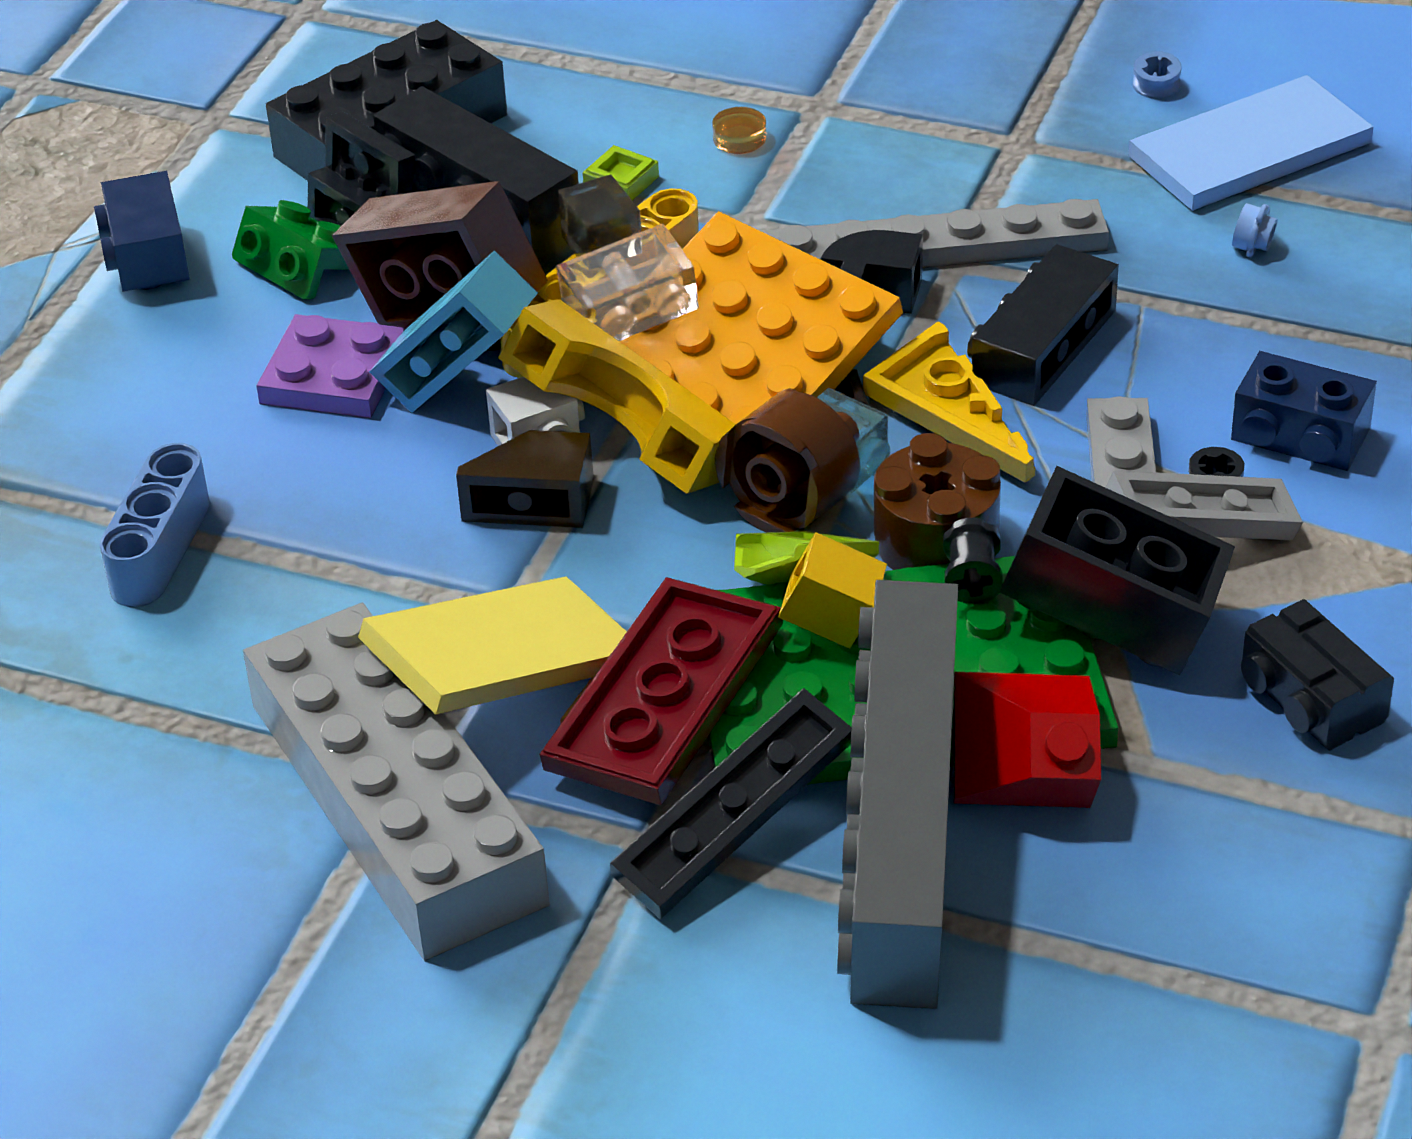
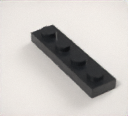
[610,688,852,919]

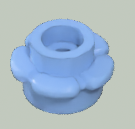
[1232,203,1278,258]

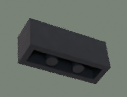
[967,244,1119,406]

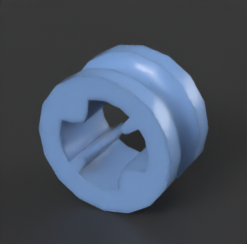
[1133,51,1181,99]

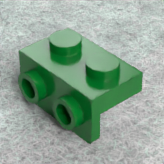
[232,200,349,299]

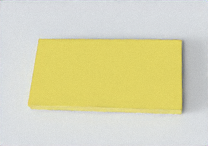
[358,576,627,715]

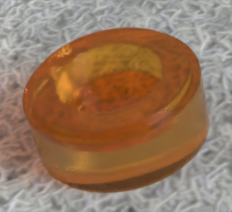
[712,107,767,154]

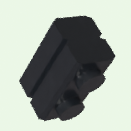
[1241,599,1394,751]

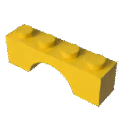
[498,299,735,494]

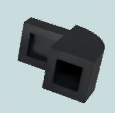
[821,230,923,314]

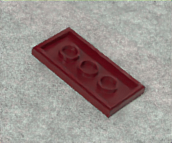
[539,577,784,805]

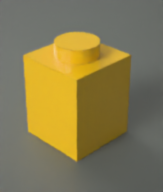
[778,532,887,649]

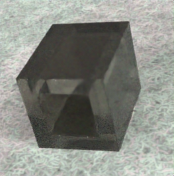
[558,174,643,274]

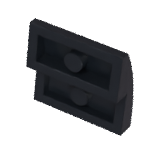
[307,111,416,226]

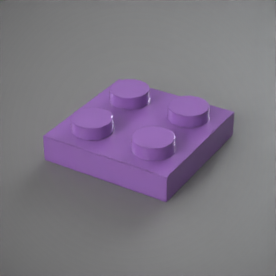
[256,314,405,418]

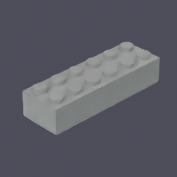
[243,602,550,961]

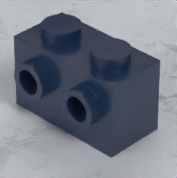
[94,171,190,292]
[1231,350,1377,471]

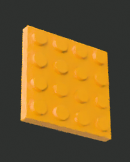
[605,211,903,424]

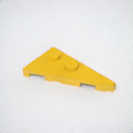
[863,321,1036,483]

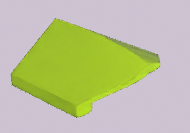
[734,531,879,585]

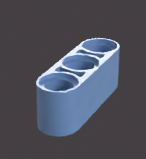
[99,443,210,607]

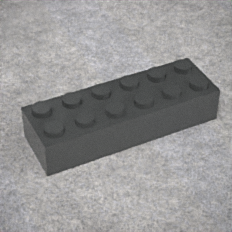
[837,580,958,1009]

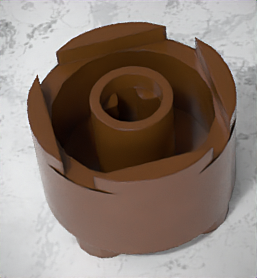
[715,388,860,533]
[874,433,1001,570]

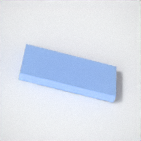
[1129,75,1374,211]

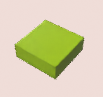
[582,145,659,204]

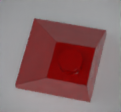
[953,672,1101,808]

